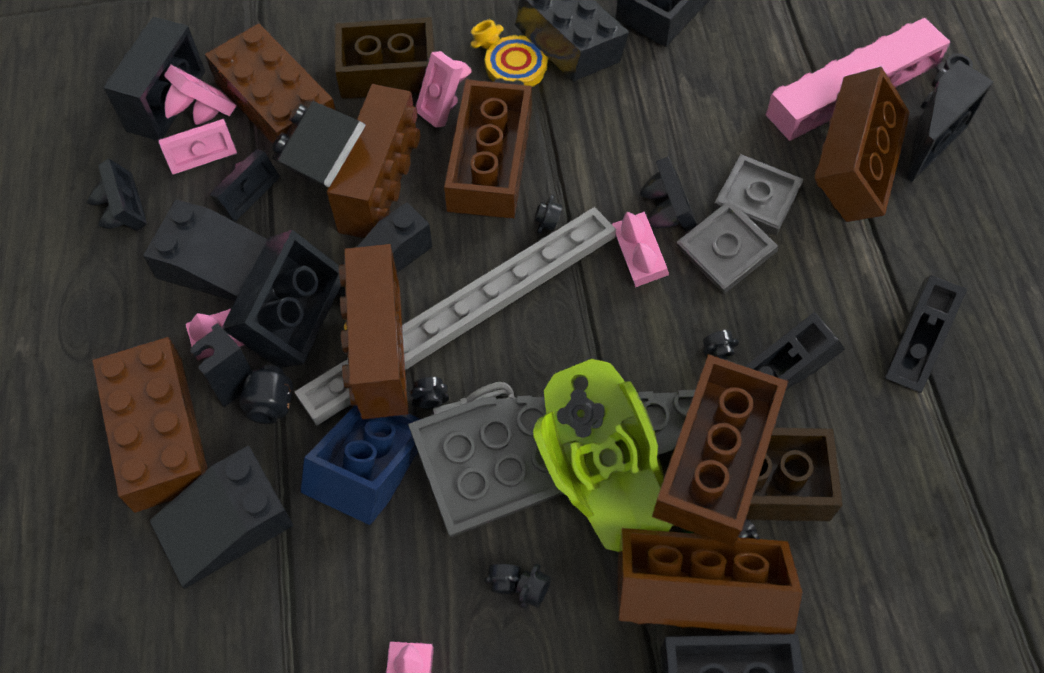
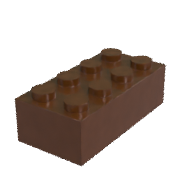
[205,23,335,144]
[815,66,910,222]
[444,80,532,219]
[327,84,420,238]
[339,244,408,420]
[93,337,208,513]
[652,354,788,547]
[617,528,802,635]

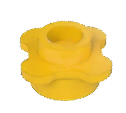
[471,20,503,49]

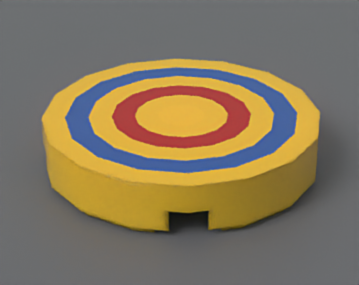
[485,35,548,87]

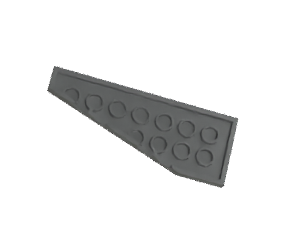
[408,390,695,538]

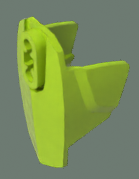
[533,359,673,552]

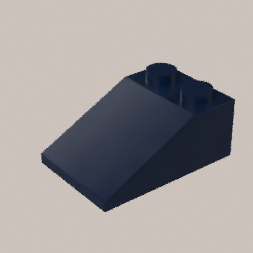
[300,406,421,525]

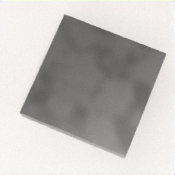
[713,154,804,235]
[677,200,778,294]

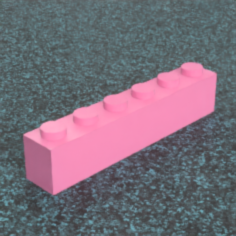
[766,18,950,141]

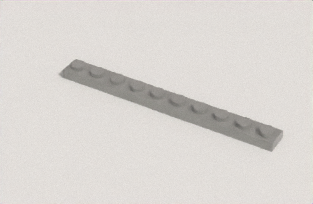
[295,207,616,426]

